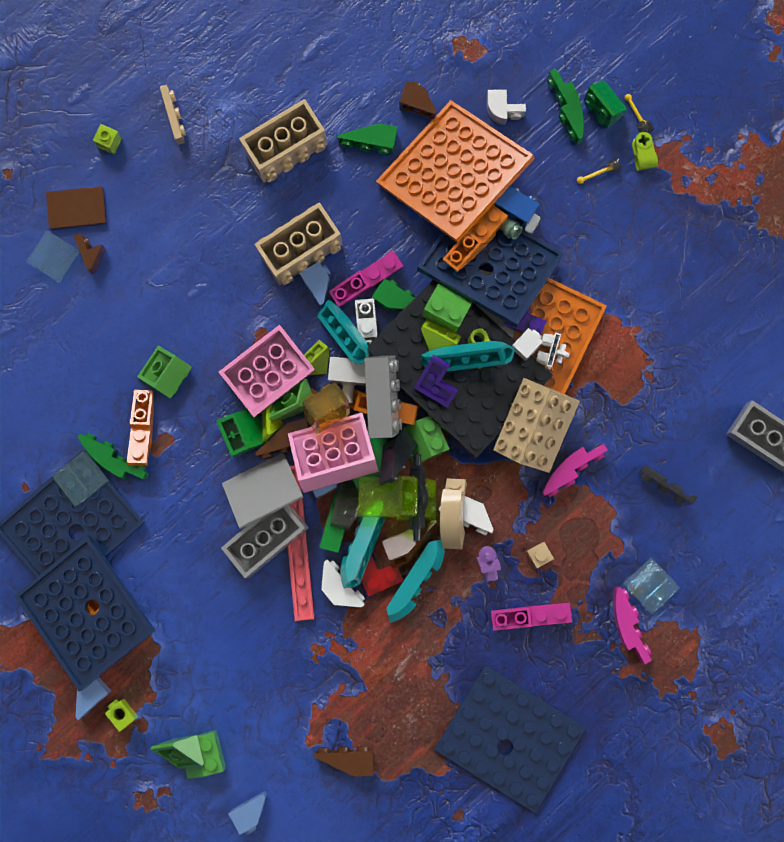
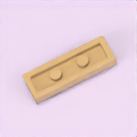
[160,85,186,145]

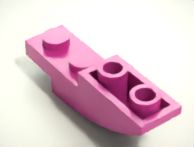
[329,250,404,307]
[541,444,607,498]
[613,587,652,664]
[491,602,573,631]

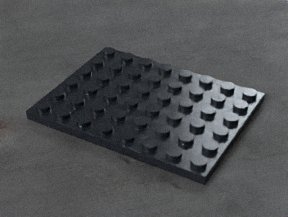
[368,280,553,459]

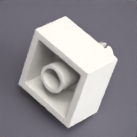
[328,357,366,403]

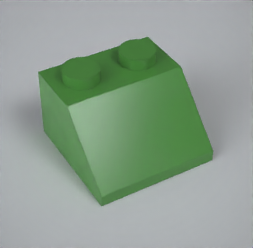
[421,283,472,333]
[137,346,192,399]
[404,416,449,466]
[185,730,226,779]

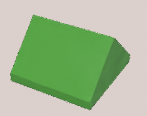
[269,378,316,421]
[150,735,204,769]

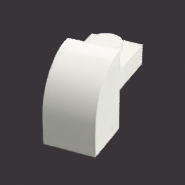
[487,90,526,125]

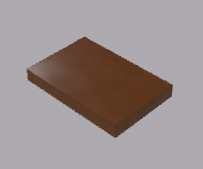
[46,186,107,230]

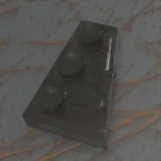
[638,465,698,506]
[330,479,379,530]

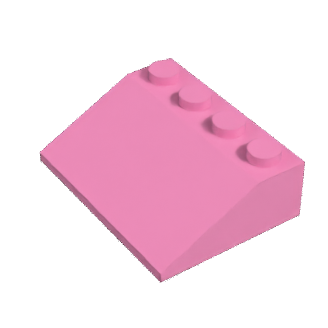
[219,325,315,417]
[288,413,379,493]

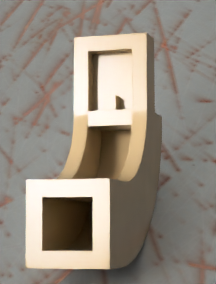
[440,479,467,549]

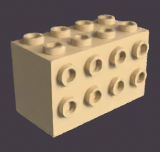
[239,99,327,183]
[254,202,343,286]
[493,378,580,473]

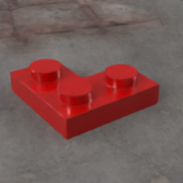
[361,554,404,596]

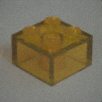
[302,382,350,435]

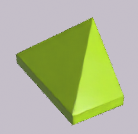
[421,318,461,351]
[304,340,330,375]
[262,404,284,442]

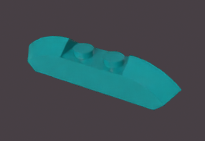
[317,300,369,365]
[420,341,515,372]
[340,498,388,588]
[387,540,445,623]

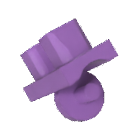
[477,546,501,581]

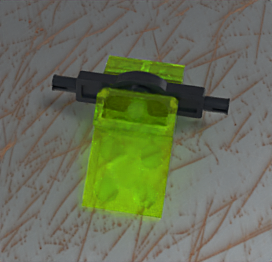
[358,454,436,542]

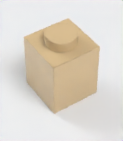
[525,542,554,568]

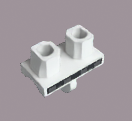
[536,332,570,370]

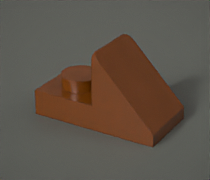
[74,233,105,274]

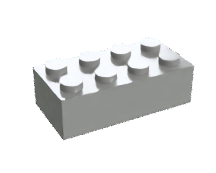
[364,355,402,438]
[726,401,784,473]
[221,504,309,578]

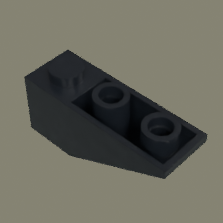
[379,428,418,486]

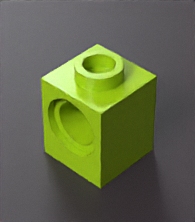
[93,124,122,154]
[105,699,138,732]

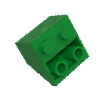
[584,80,627,128]
[216,409,268,458]

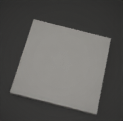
[222,454,303,529]

